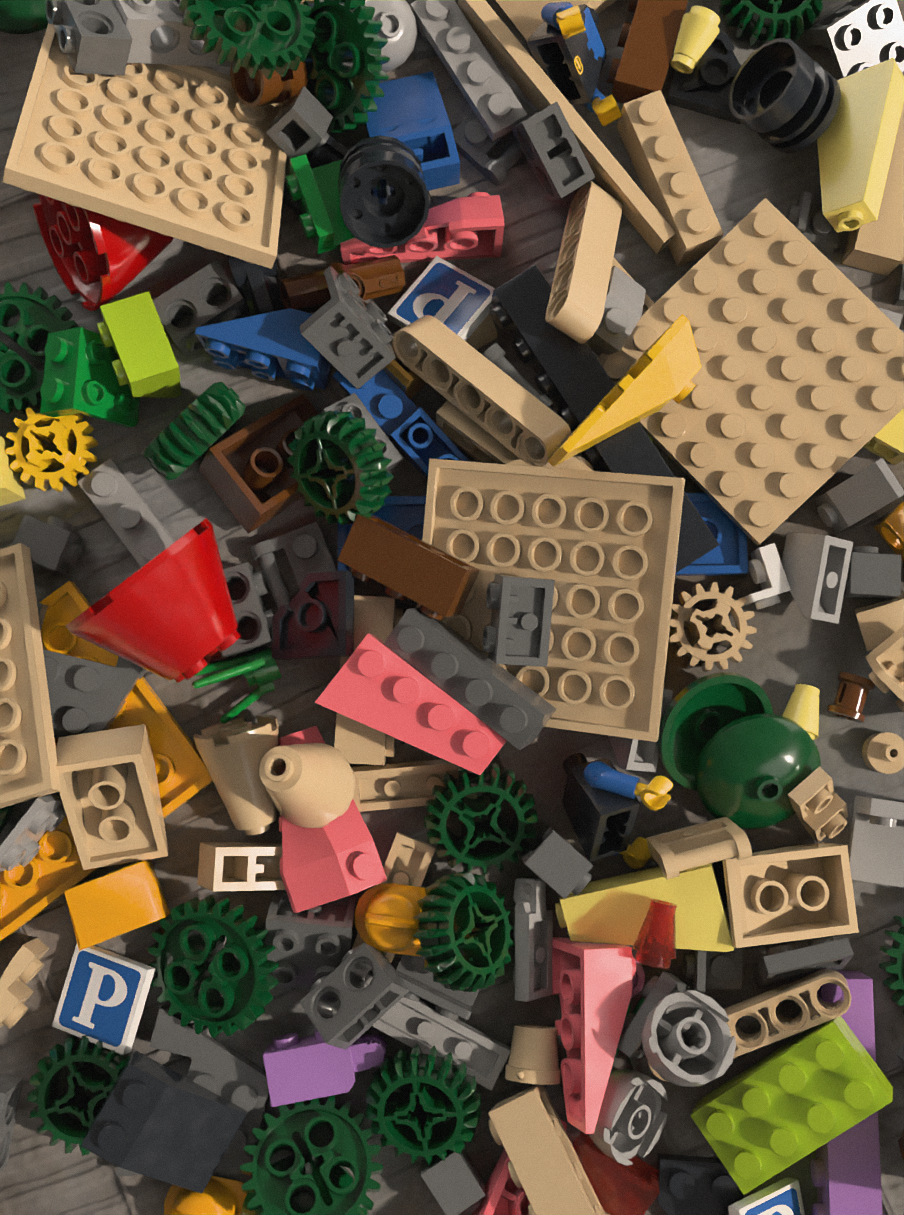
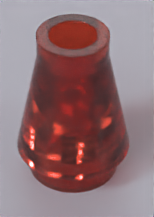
[633,899,677,969]

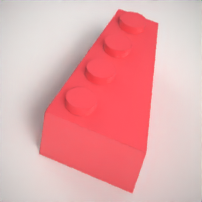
[315,633,507,775]

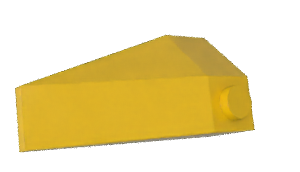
[548,314,701,467]

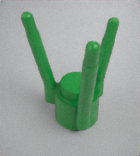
[192,648,282,724]

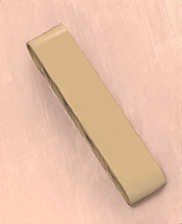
[545,181,623,344]
[392,315,572,467]
[648,969,852,1082]

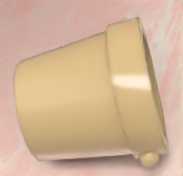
[505,1024,561,1085]

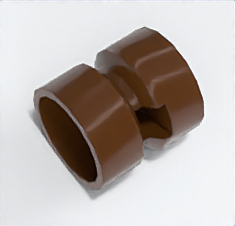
[230,62,308,107]

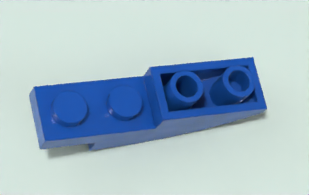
[332,369,470,480]

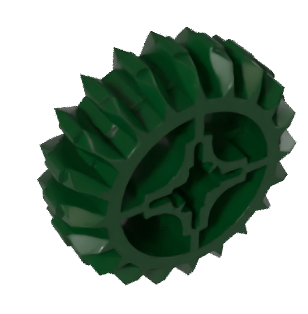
[719,0,824,46]
[144,382,246,480]
[287,411,394,526]
[424,763,538,877]
[412,871,515,992]
[26,1035,132,1156]
[365,1044,482,1166]

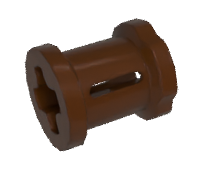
[827,672,875,723]

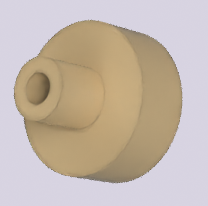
[862,732,904,774]

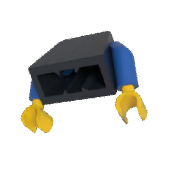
[527,2,622,127]
[562,753,673,869]

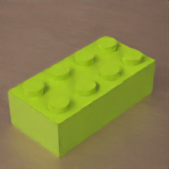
[690,1016,893,1195]

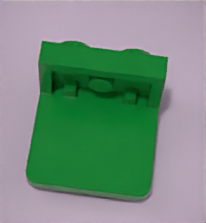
[285,154,379,254]
[40,327,140,428]

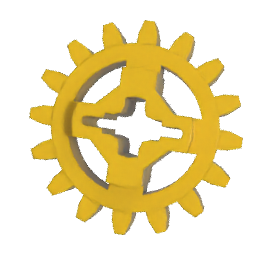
[5,407,98,492]

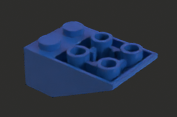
[364,71,460,191]
[195,308,332,391]

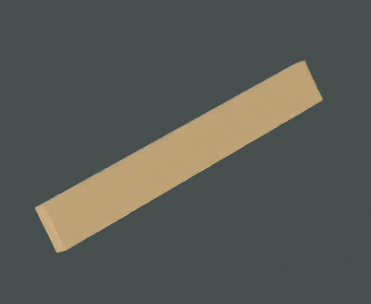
[457,0,675,254]

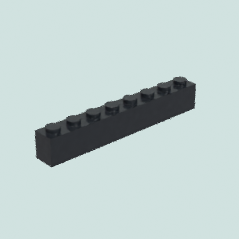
[490,264,719,573]

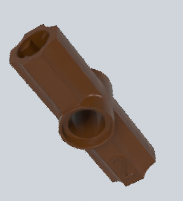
[279,255,406,313]

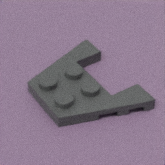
[37,602,146,738]
[115,1005,269,1177]

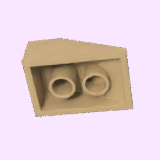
[56,724,169,870]
[722,842,859,948]

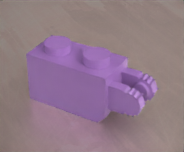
[263,1029,388,1107]

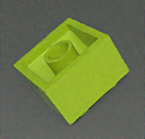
[97,291,182,398]

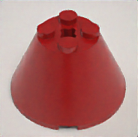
[33,194,174,311]
[65,518,241,683]

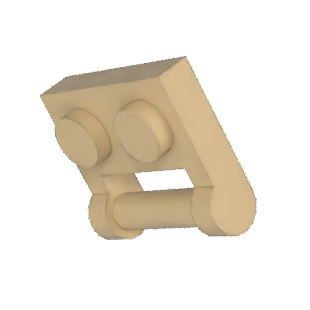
[646,817,752,880]

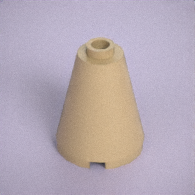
[193,715,279,835]
[259,743,355,828]

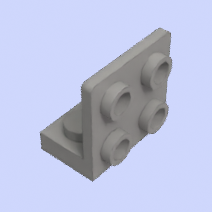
[0,792,66,872]
[848,795,904,888]

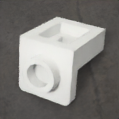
[743,543,791,610]

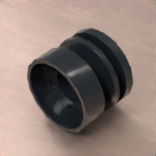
[728,38,841,154]
[338,135,430,248]

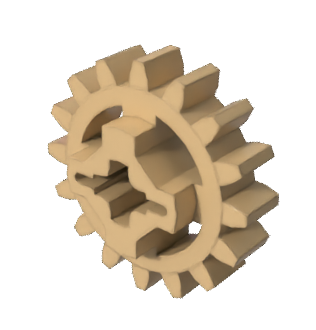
[668,582,757,672]

